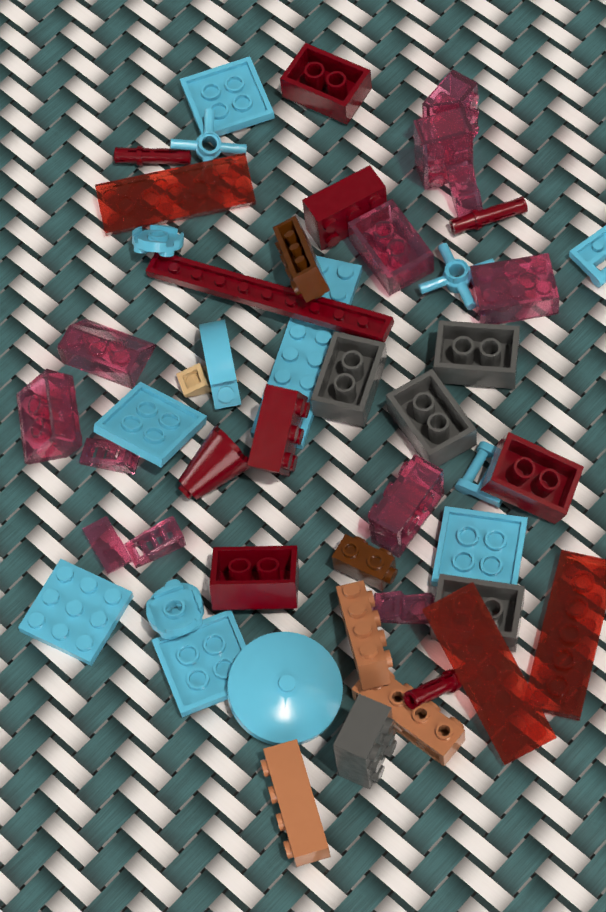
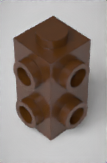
[332,534,398,592]

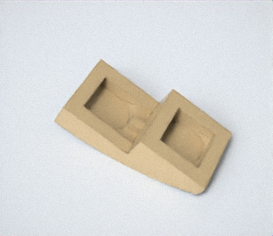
[176,363,239,398]

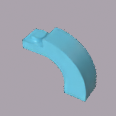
[199,319,242,410]

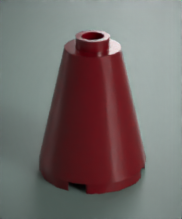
[178,425,251,500]

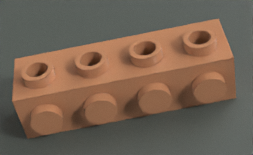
[336,580,393,690]
[351,670,465,766]
[260,739,331,867]

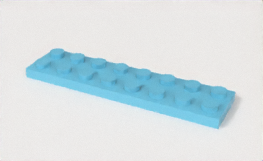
[250,256,362,449]

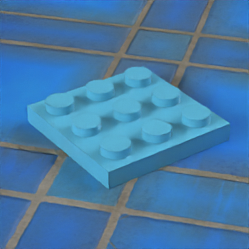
[180,56,275,136]
[93,382,207,467]
[431,506,528,587]
[18,559,134,666]
[152,610,246,717]

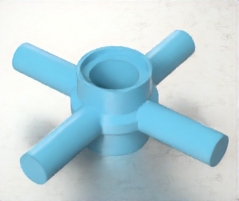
[170,109,247,185]
[418,243,496,310]

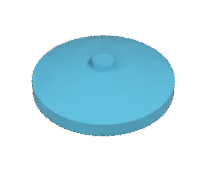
[227,632,343,745]

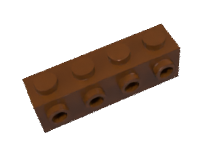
[273,215,330,303]

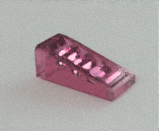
[79,438,140,474]
[125,516,186,568]

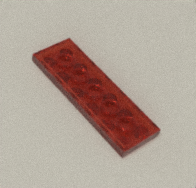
[95,153,256,236]
[523,550,606,721]
[422,582,557,765]

